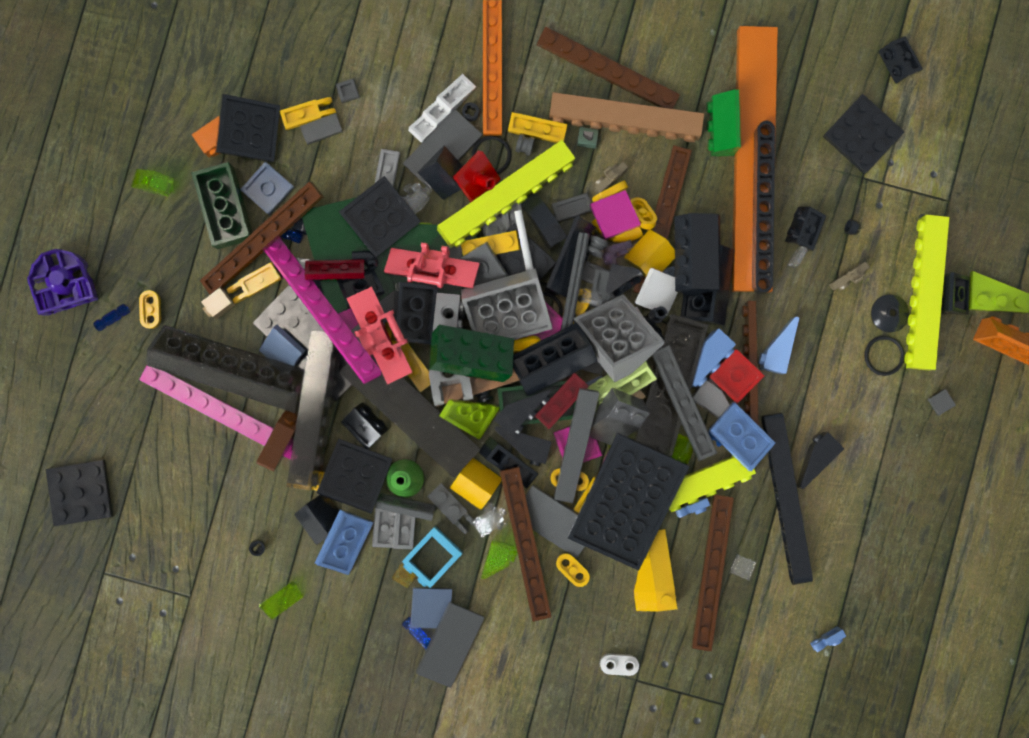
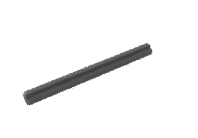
[560,232,590,331]

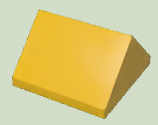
[624,229,675,277]
[450,457,502,510]

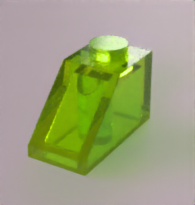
[131,169,174,197]
[481,539,517,579]

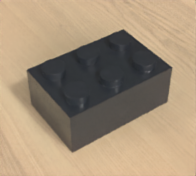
[391,282,438,345]

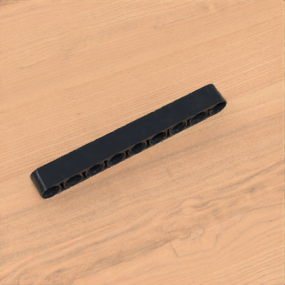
[752,121,775,294]
[762,412,813,585]

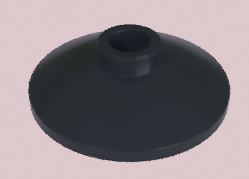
[871,294,909,332]

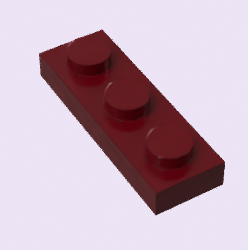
[305,259,364,280]
[535,373,589,429]

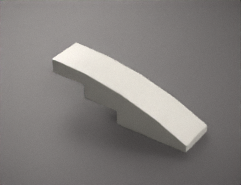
[408,74,476,143]

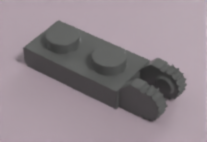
[427,483,477,534]

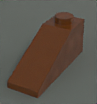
[256,409,303,472]

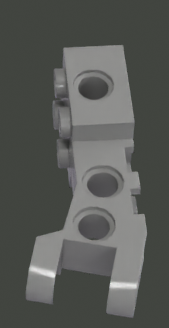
[429,293,473,406]

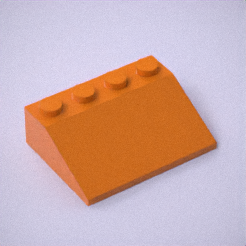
[973,316,1029,365]

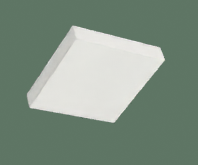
[635,268,678,316]

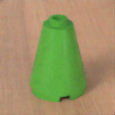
[386,459,424,498]

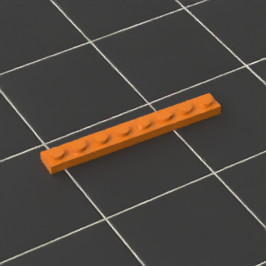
[483,0,502,136]

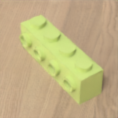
[587,360,657,411]

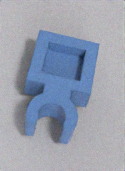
[675,497,710,518]
[810,626,846,652]

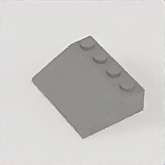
[461,268,553,340]
[574,294,664,382]

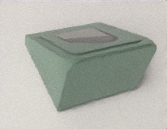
[577,127,598,149]

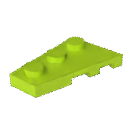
[969,271,1029,313]
[439,399,500,440]

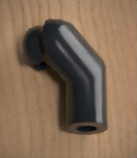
[352,251,378,270]

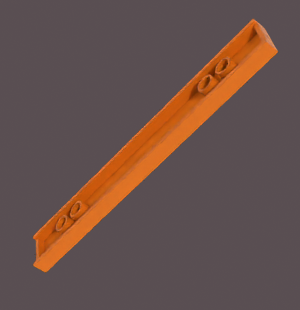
[732,26,778,293]

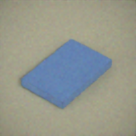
[708,402,775,471]
[315,510,374,575]

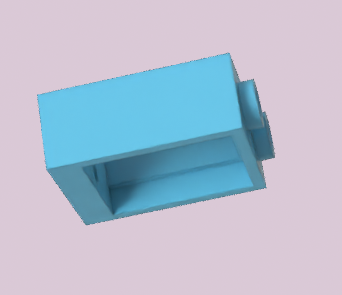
[402,526,463,588]

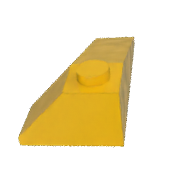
[634,529,677,612]

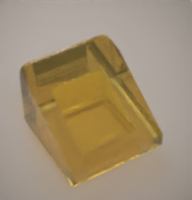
[392,564,416,588]

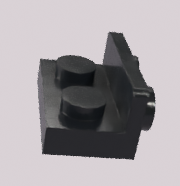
[879,36,923,84]
[785,206,826,251]
[341,403,388,449]

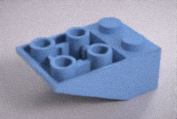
[688,328,736,388]

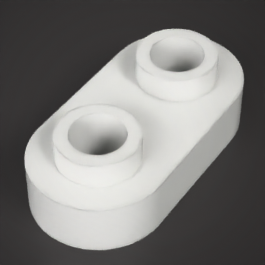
[600,653,639,676]

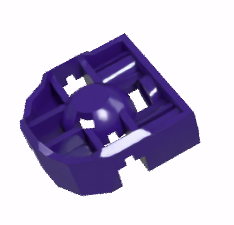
[27,249,99,316]

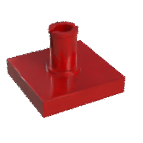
[453,150,501,202]
[709,349,764,403]

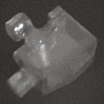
[401,183,432,214]
[472,501,507,538]

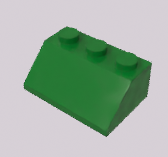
[706,89,741,156]

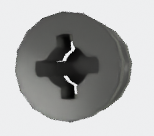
[515,133,535,156]
[587,236,609,258]

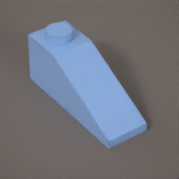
[758,317,799,374]

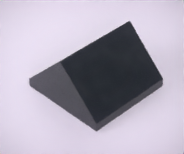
[417,146,463,200]
[606,264,645,299]
[337,268,385,308]
[941,272,971,315]
[294,495,339,545]

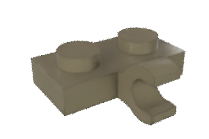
[594,162,628,194]
[828,261,870,291]

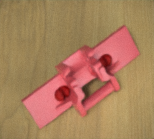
[384,242,480,288]
[346,287,412,384]

